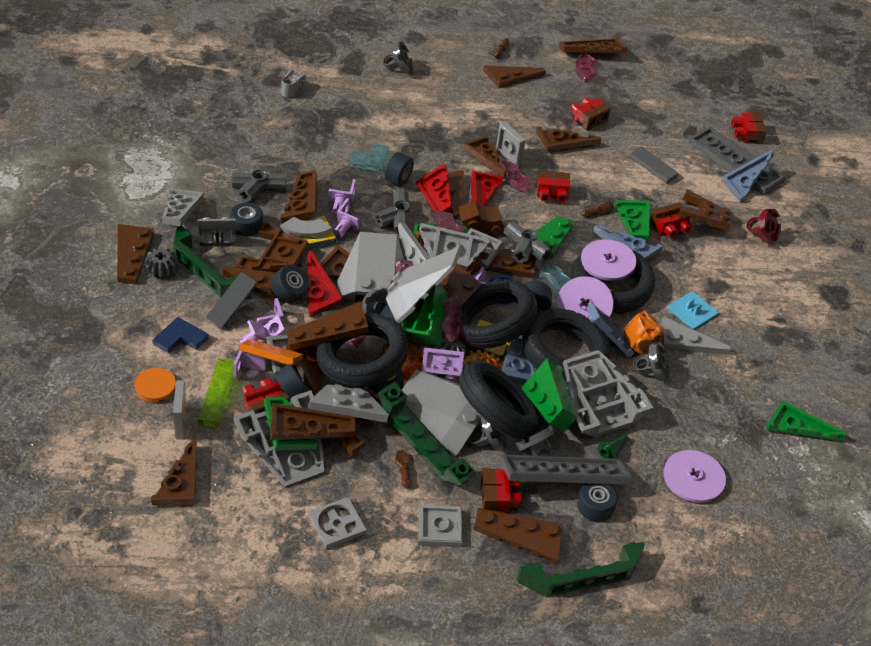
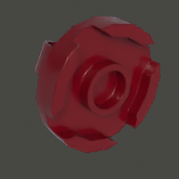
[746,209,781,244]

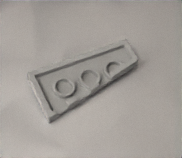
[162,188,204,227]

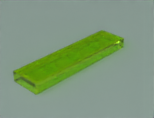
[198,358,234,427]

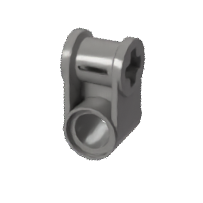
[281,70,306,98]

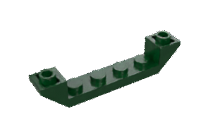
[173,225,251,300]
[378,382,476,485]
[517,542,645,597]

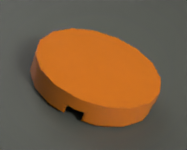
[135,368,176,403]

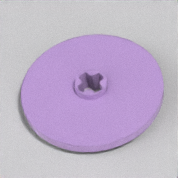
[581,240,636,281]
[556,276,613,318]
[663,450,726,503]

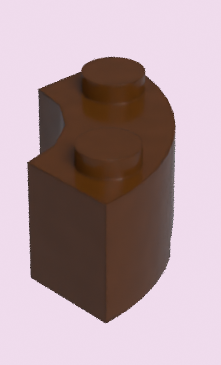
[459,201,506,235]

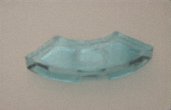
[539,262,571,294]

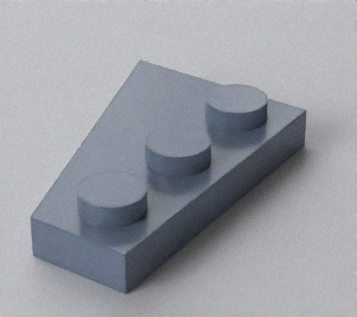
[586,303,635,357]
[502,336,536,384]

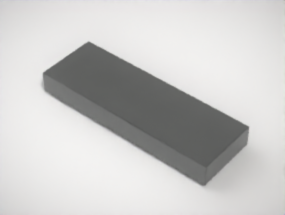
[630,147,679,184]
[206,272,257,329]

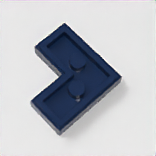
[152,317,209,353]

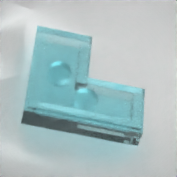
[348,143,389,172]

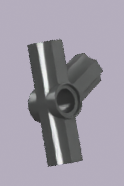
[232,169,286,202]
[374,188,410,235]
[504,221,553,264]

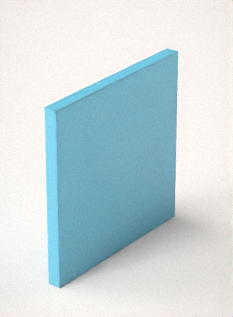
[667,291,719,330]

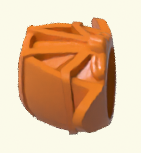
[624,310,665,355]

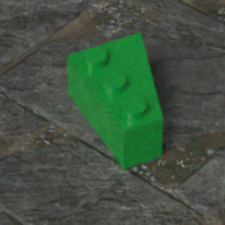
[401,284,448,346]
[521,358,578,432]

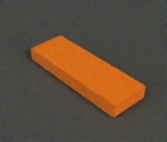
[239,339,303,365]

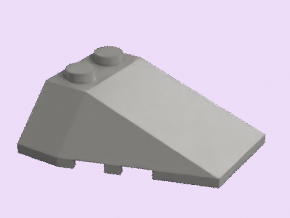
[337,232,407,301]
[386,247,462,324]
[563,350,653,438]
[402,369,481,457]
[233,391,324,487]

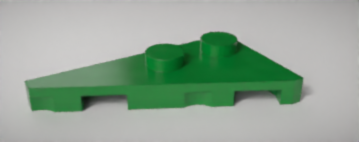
[765,400,846,441]

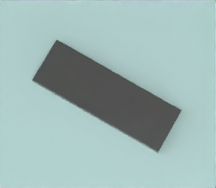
[688,126,786,195]
[500,455,633,485]

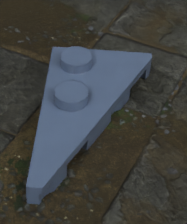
[722,150,774,202]
[593,225,663,260]

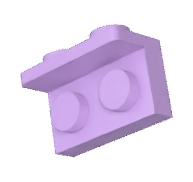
[422,348,464,379]

